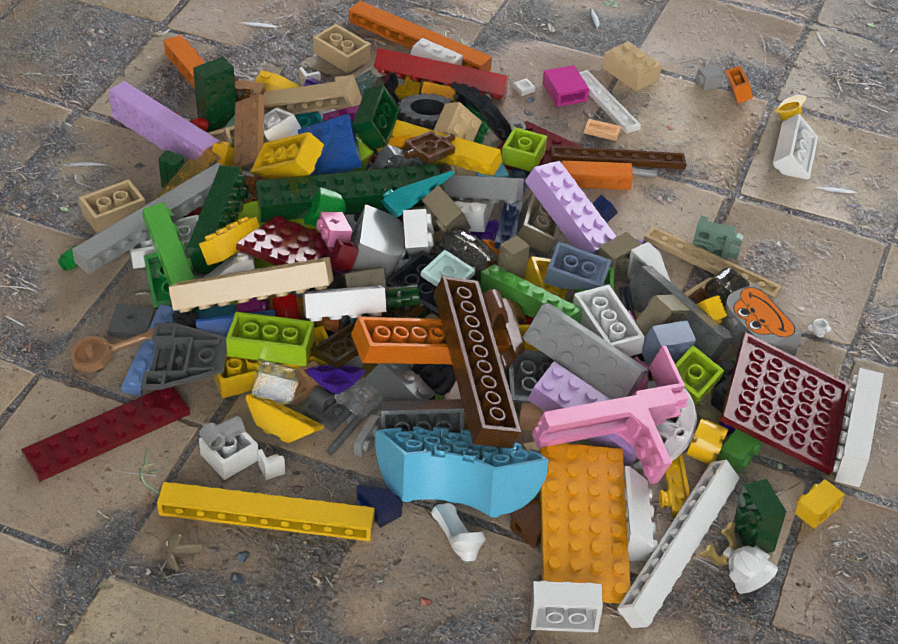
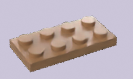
[233,94,265,170]

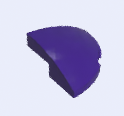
[307,365,365,394]

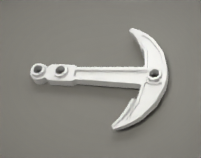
[608,388,697,470]

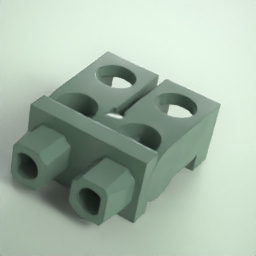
[693,215,744,260]

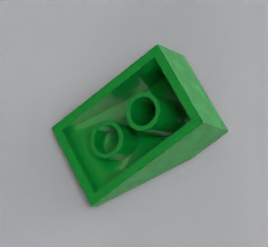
[143,253,172,309]

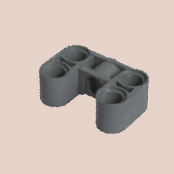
[372,145,427,170]

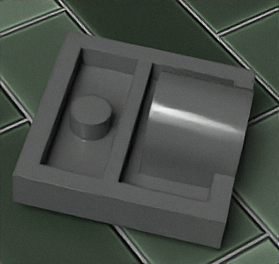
[301,387,359,432]

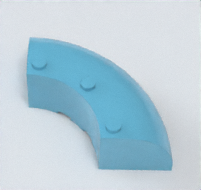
[375,427,549,517]

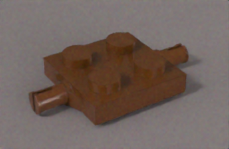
[404,131,455,164]

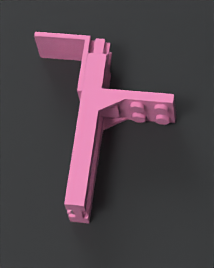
[532,346,688,485]

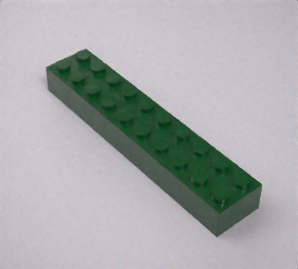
[256,164,444,223]

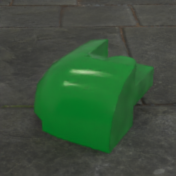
[303,187,346,227]

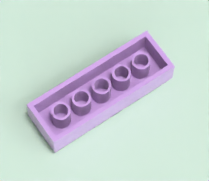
[525,161,616,255]
[528,361,637,467]

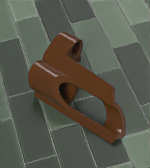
[482,289,526,370]

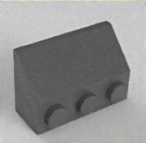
[361,363,436,403]

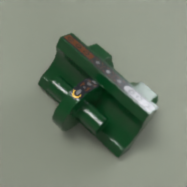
[385,284,421,308]

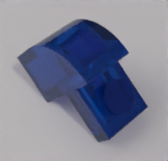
[589,195,618,223]

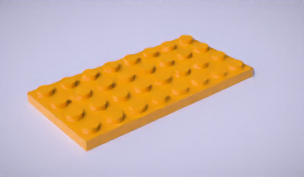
[539,443,631,604]

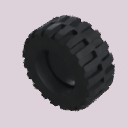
[397,93,454,130]

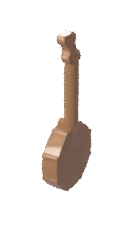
[70,328,154,373]

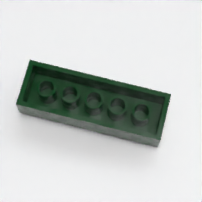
[187,165,249,274]

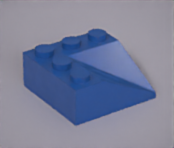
[298,114,363,176]

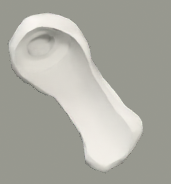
[431,502,486,562]

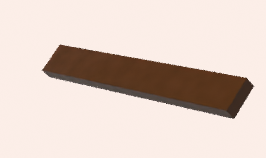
[549,145,687,169]

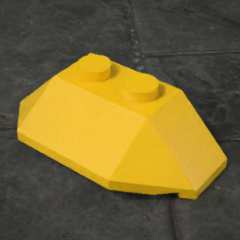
[245,392,324,443]

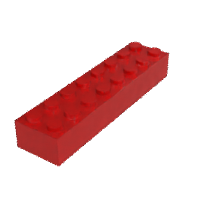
[374,48,510,101]

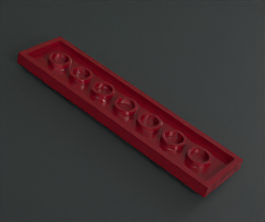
[21,387,190,482]

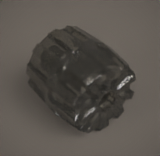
[429,227,499,292]

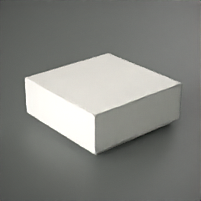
[513,78,536,96]

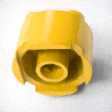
[686,418,728,465]

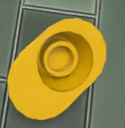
[774,95,806,121]

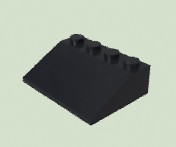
[385,251,481,317]

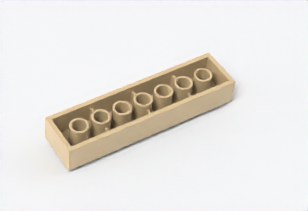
[169,257,334,313]

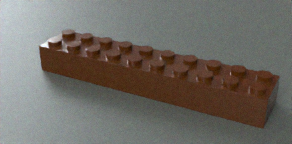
[434,276,521,448]

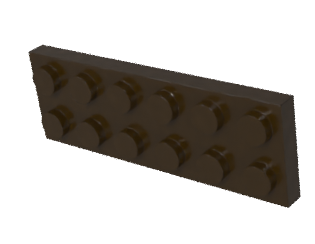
[310,303,425,369]

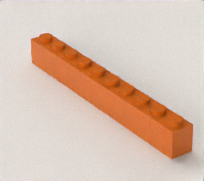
[349,1,492,72]

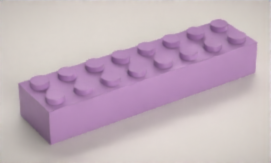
[109,81,219,173]

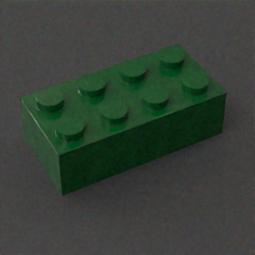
[193,56,236,133]

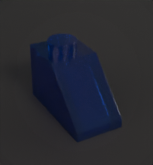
[357,485,403,528]

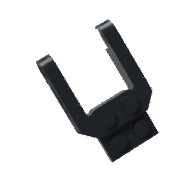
[450,82,512,142]

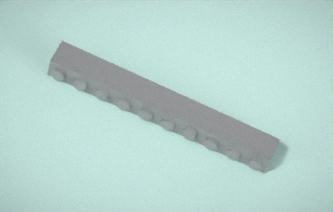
[72,163,221,274]

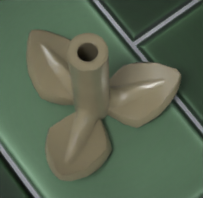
[164,534,202,571]

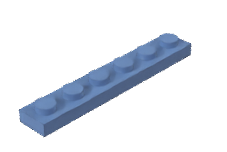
[121,305,179,396]

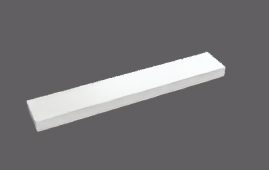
[579,70,641,134]

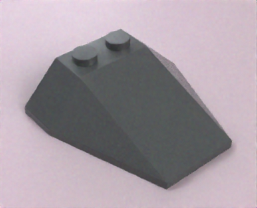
[140,323,227,390]

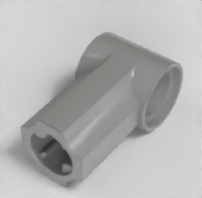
[199,416,245,451]

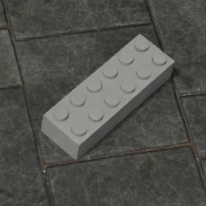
[522,304,648,399]

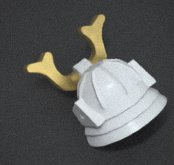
[700,522,778,594]

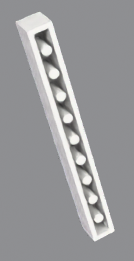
[617,459,740,628]

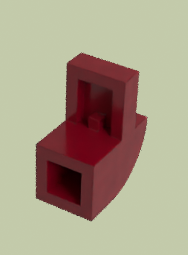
[325,239,359,272]

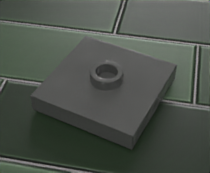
[107,304,155,338]

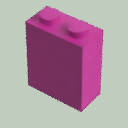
[543,65,589,107]

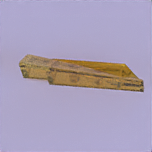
[153,148,221,201]

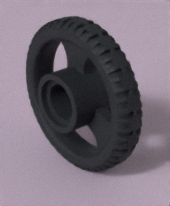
[412,364,456,399]

